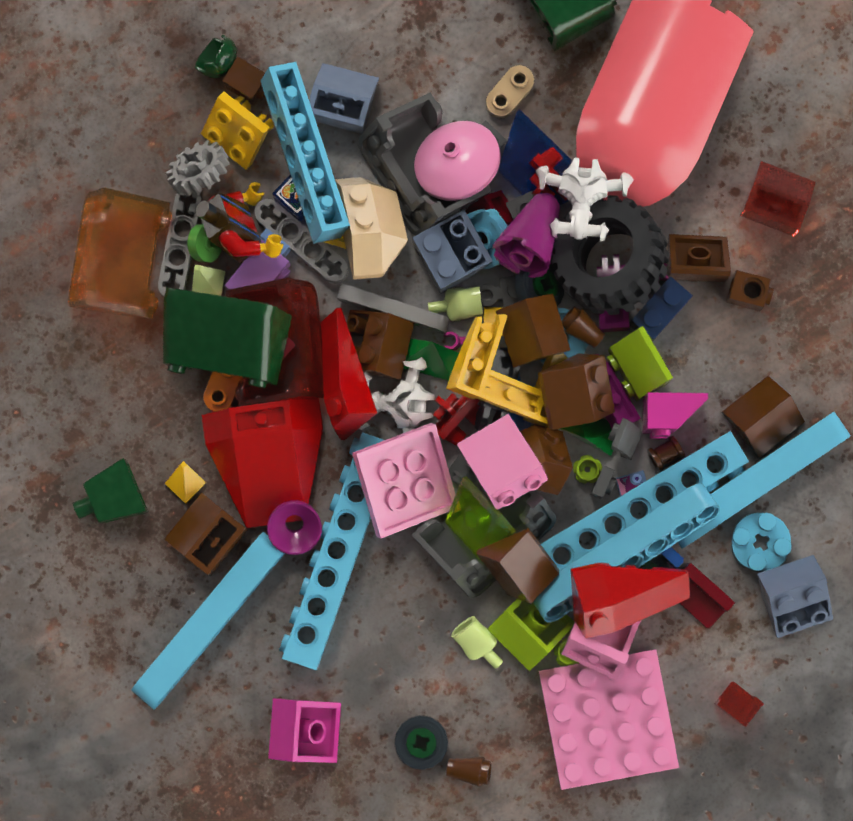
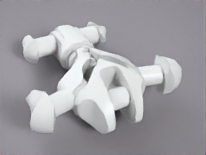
[536,158,634,242]
[359,357,435,433]

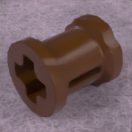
[647,436,686,472]

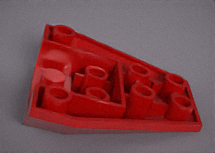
[201,399,323,528]

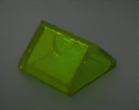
[445,477,516,561]

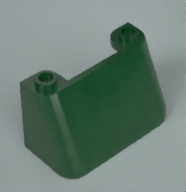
[529,0,617,51]
[163,288,292,388]

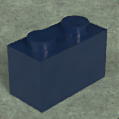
[630,276,693,342]

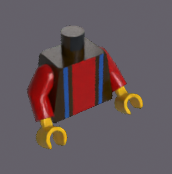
[195,182,283,263]

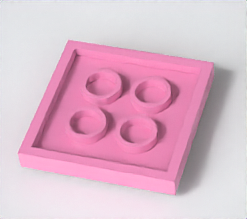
[352,423,459,539]

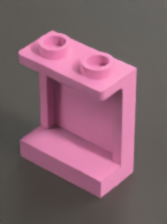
[457,414,548,510]
[562,620,641,680]

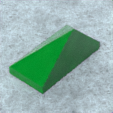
[404,339,459,381]
[559,418,614,456]

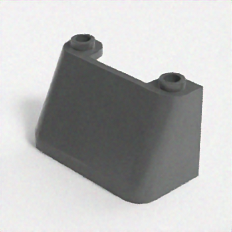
[359,92,492,236]
[412,485,556,598]

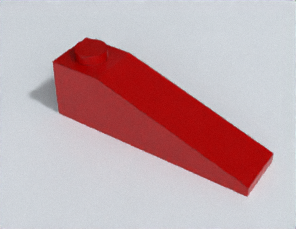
[321,308,377,440]
[570,563,690,638]

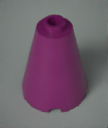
[492,193,561,278]

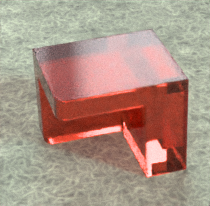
[714,682,764,727]

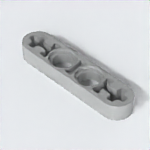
[158,191,202,297]
[254,199,348,284]
[336,284,450,334]

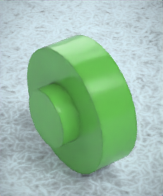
[187,224,222,262]

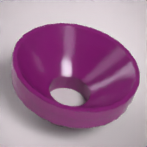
[267,500,322,555]

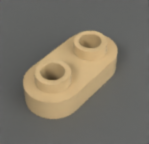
[486,65,534,118]

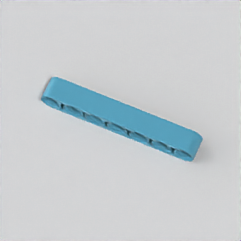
[678,412,851,549]
[533,484,720,622]
[131,532,285,710]

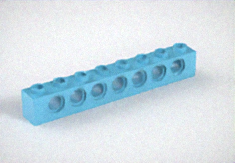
[541,431,749,572]
[279,432,384,670]

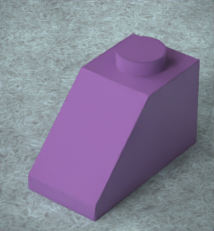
[224,240,291,294]

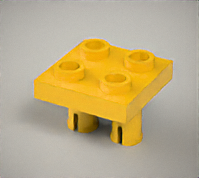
[201,92,274,169]

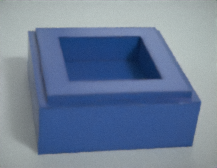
[660,547,684,569]

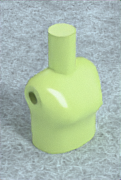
[428,286,484,321]
[451,616,503,669]

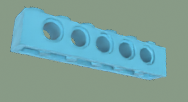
[260,62,350,244]

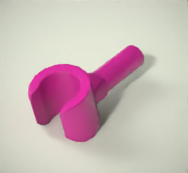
[443,332,466,351]

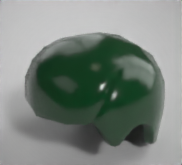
[195,35,238,78]

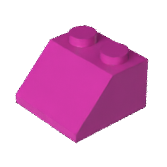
[642,392,708,439]
[268,698,341,763]

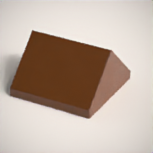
[667,234,731,282]
[496,293,570,368]
[722,376,805,458]
[476,528,560,604]

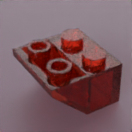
[739,161,816,237]

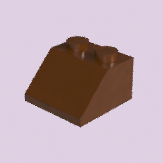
[538,353,615,430]
[520,425,573,495]

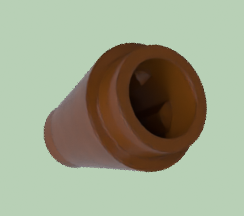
[562,306,605,348]
[446,757,492,787]

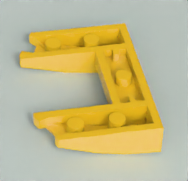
[446,314,568,427]

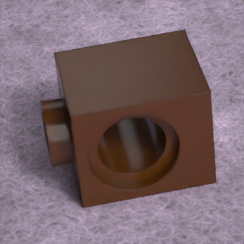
[222,57,265,105]
[726,270,774,311]

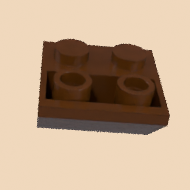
[346,310,414,380]
[165,493,248,576]

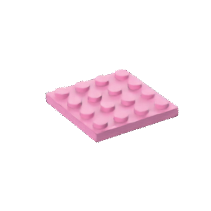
[538,649,679,790]

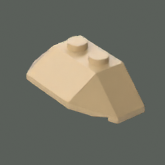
[335,177,408,280]

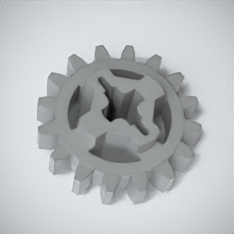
[166,140,230,196]

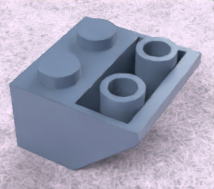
[309,63,379,134]
[412,210,493,294]
[757,555,833,638]

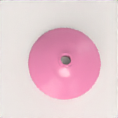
[414,121,501,201]

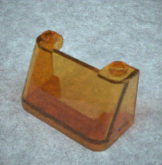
[68,187,172,319]

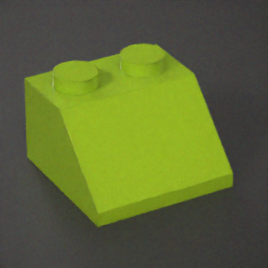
[606,326,673,401]
[487,599,574,671]

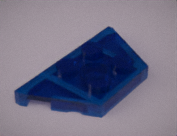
[498,109,572,205]

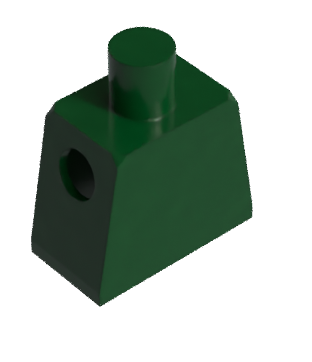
[72,458,149,524]

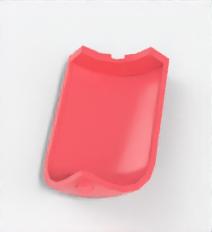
[576,0,754,207]

